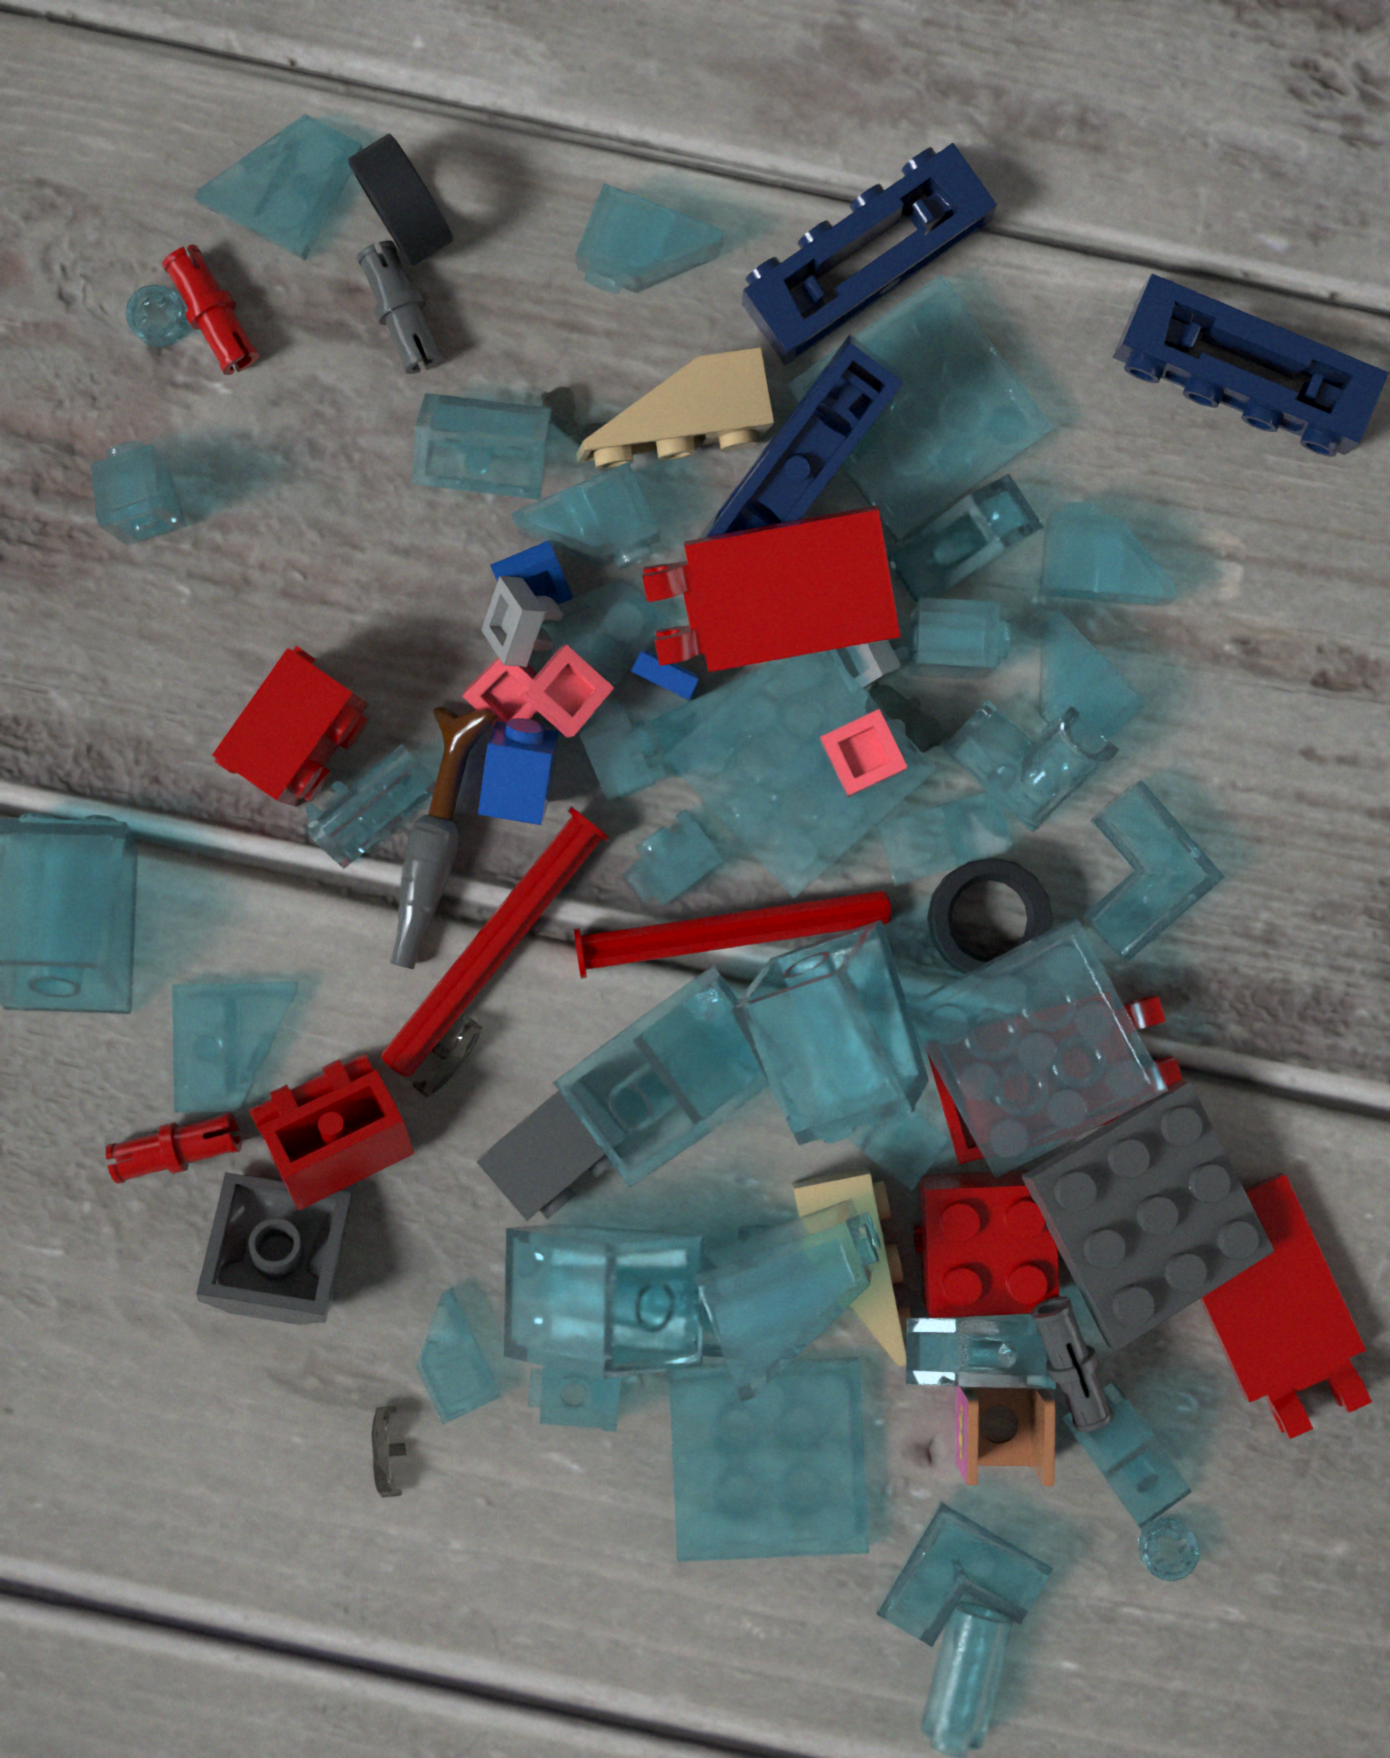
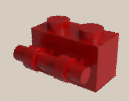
[249,1054,414,1211]

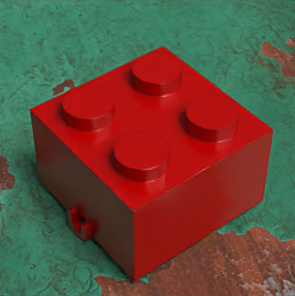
[212,645,368,807]
[914,1170,1059,1318]

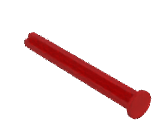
[381,806,611,1077]
[573,891,891,979]

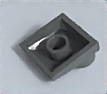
[196,1172,352,1325]

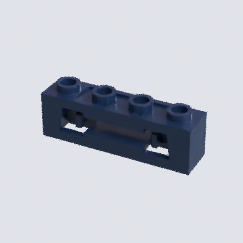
[742,142,997,366]
[1112,273,1389,457]
[698,334,904,539]

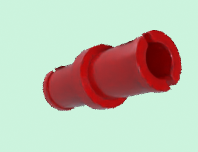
[162,244,260,375]
[105,1112,242,1184]

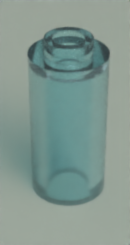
[920,1601,1013,1757]

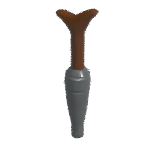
[390,707,497,969]

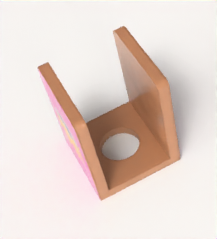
[956,1381,1055,1487]

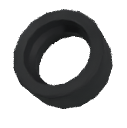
[348,134,454,266]
[927,857,1053,979]

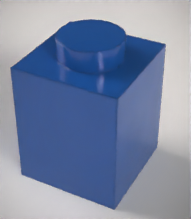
[478,718,559,825]

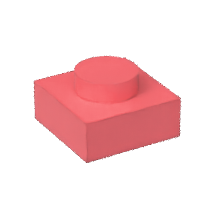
[520,645,614,738]
[462,657,538,726]
[820,709,908,798]

